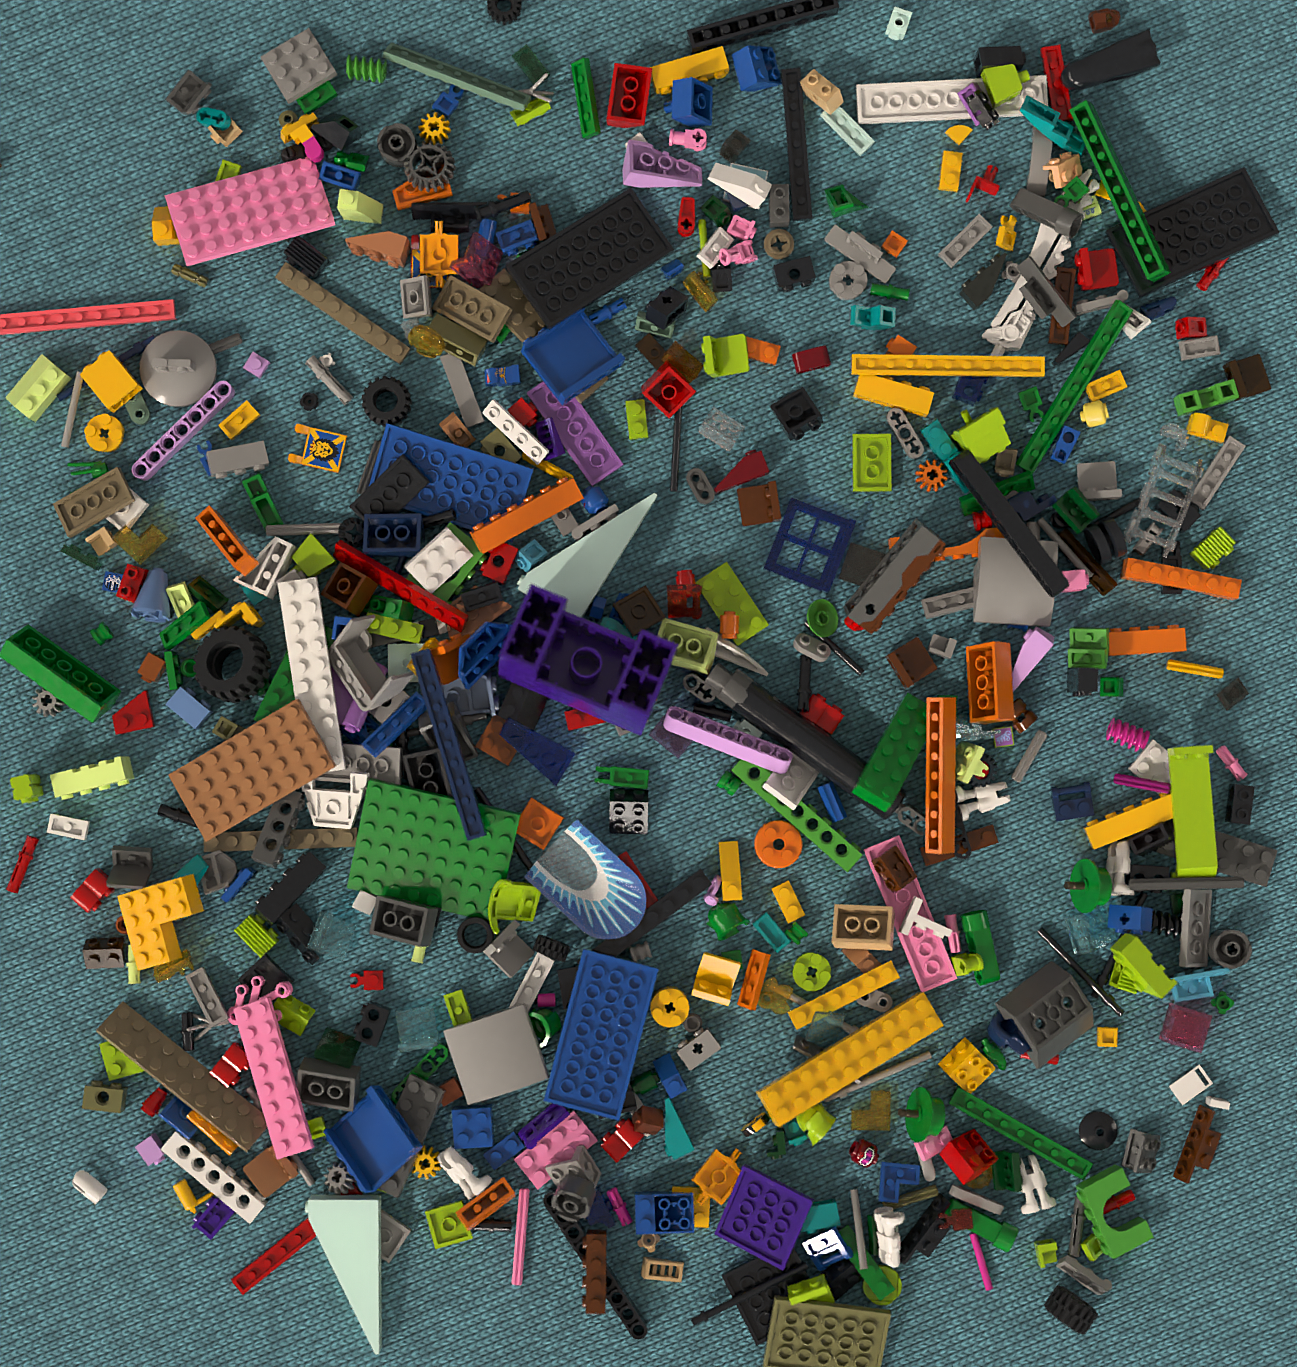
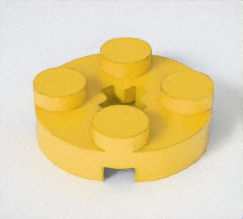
[84,414,125,453]

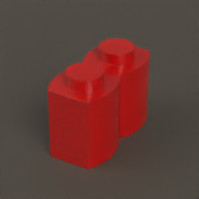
[799,693,844,735]
[70,868,115,913]
[209,1042,250,1088]
[601,1117,645,1163]

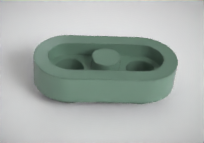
[125,392,151,425]

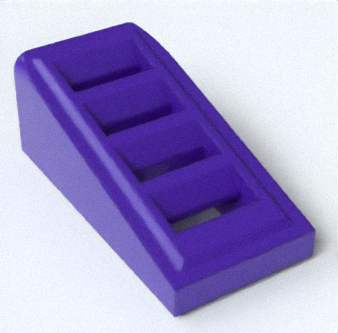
[535,417,566,461]

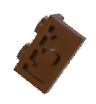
[528,202,556,243]
[872,845,917,893]

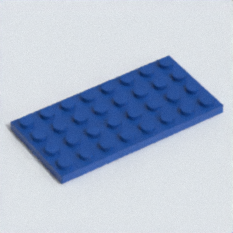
[369,423,534,542]
[544,949,659,1121]

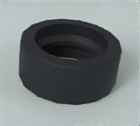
[457,916,494,954]

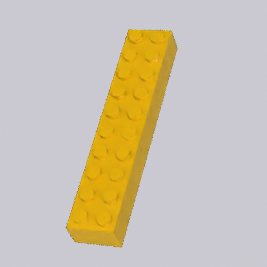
[756,992,944,1127]

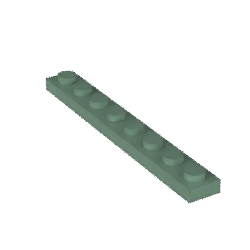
[383,42,531,111]

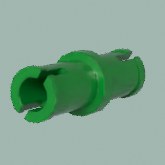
[870,283,910,301]

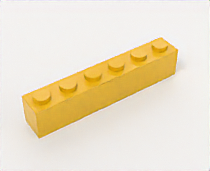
[1084,792,1173,850]

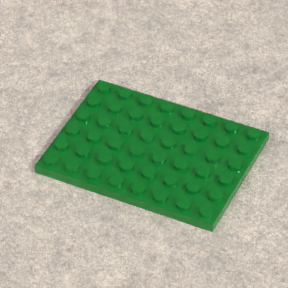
[347,778,521,921]

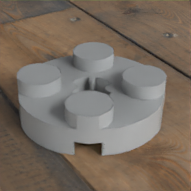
[829,261,867,300]

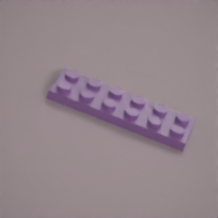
[527,381,624,487]

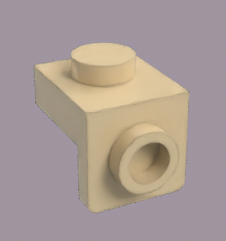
[208,117,243,147]

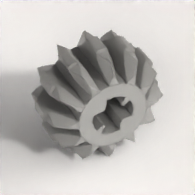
[32,687,66,717]
[324,1161,357,1195]

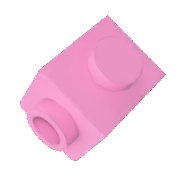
[727,214,757,241]

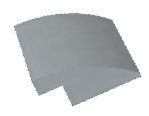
[973,537,1058,627]
[443,1003,550,1105]

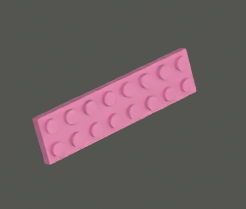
[863,835,957,992]
[233,997,314,1159]

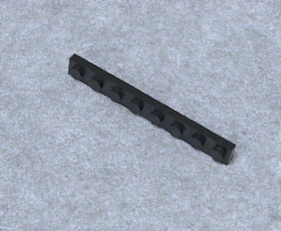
[781,68,812,221]
[577,869,712,964]

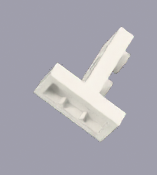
[898,896,952,939]

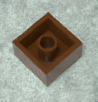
[321,561,379,617]

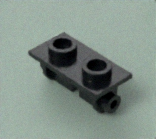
[966,89,1000,130]

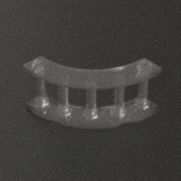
[1124,443,1204,558]

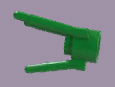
[68,461,109,493]

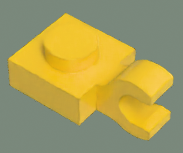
[996,215,1017,251]

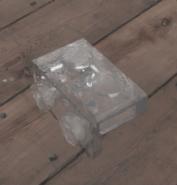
[698,407,745,452]

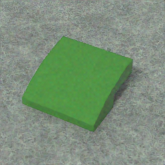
[1068,627,1109,669]

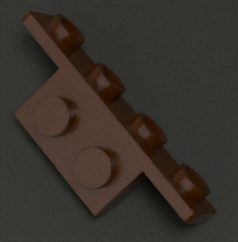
[1173,1105,1221,1184]

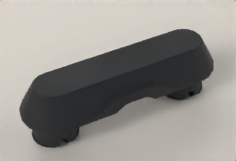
[281,136,333,163]

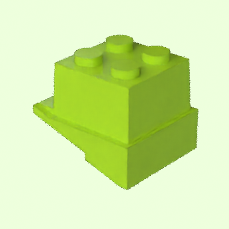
[948,407,1011,464]

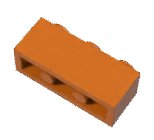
[456,1177,515,1231]

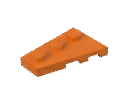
[393,164,453,211]

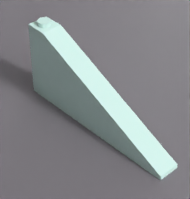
[517,493,657,618]
[305,1195,382,1354]

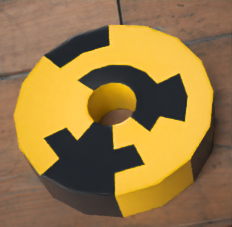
[741,1112,770,1137]

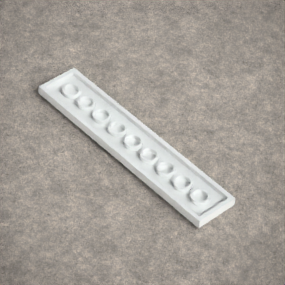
[856,75,1048,124]
[278,577,346,772]

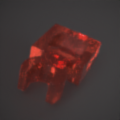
[938,1208,973,1231]

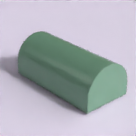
[635,310,676,339]

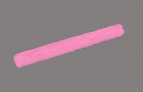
[512,1188,530,1285]

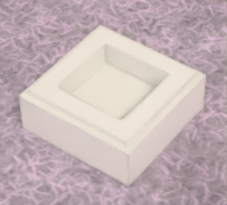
[1205,1096,1230,1110]

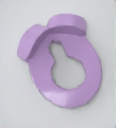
[703,875,721,906]

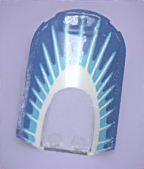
[524,819,646,939]

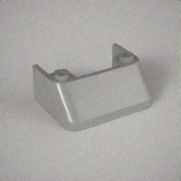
[328,614,414,711]

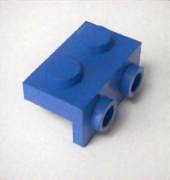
[495,219,539,257]

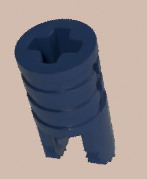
[1140,297,1177,321]

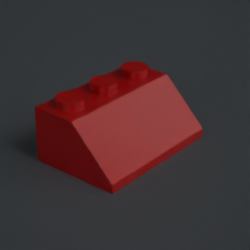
[607,63,652,128]

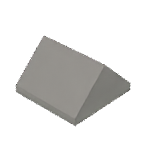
[400,275,433,319]

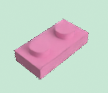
[914,1126,953,1161]

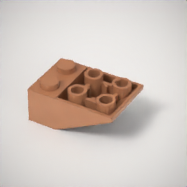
[345,231,411,268]

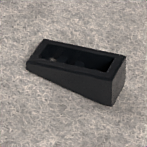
[1052,332,1090,366]

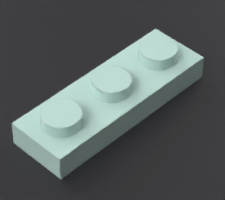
[821,106,875,156]

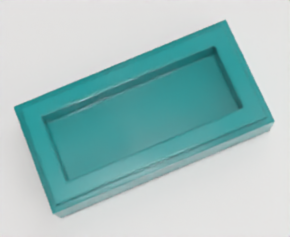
[752,911,791,953]

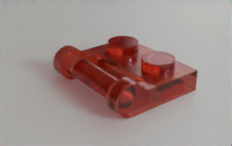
[667,584,702,619]

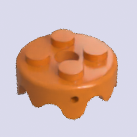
[754,820,803,868]

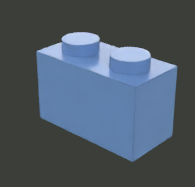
[166,687,213,729]

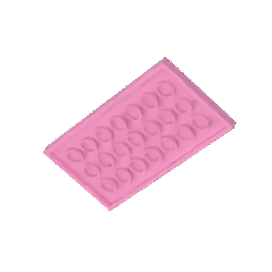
[164,157,335,266]

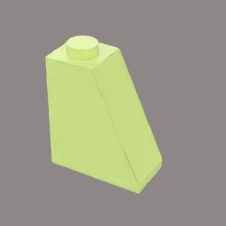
[337,189,384,224]

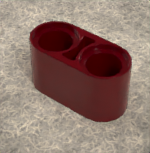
[792,345,831,374]

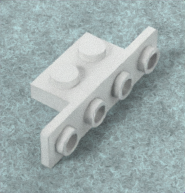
[483,399,549,465]

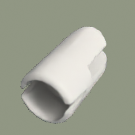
[72,1170,108,1204]

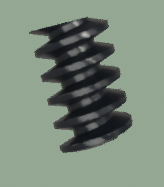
[1143,909,1182,939]

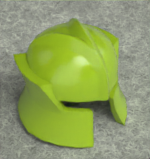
[797,1103,837,1146]

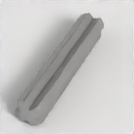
[1011,730,1047,782]

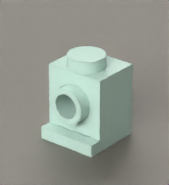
[885,6,912,40]

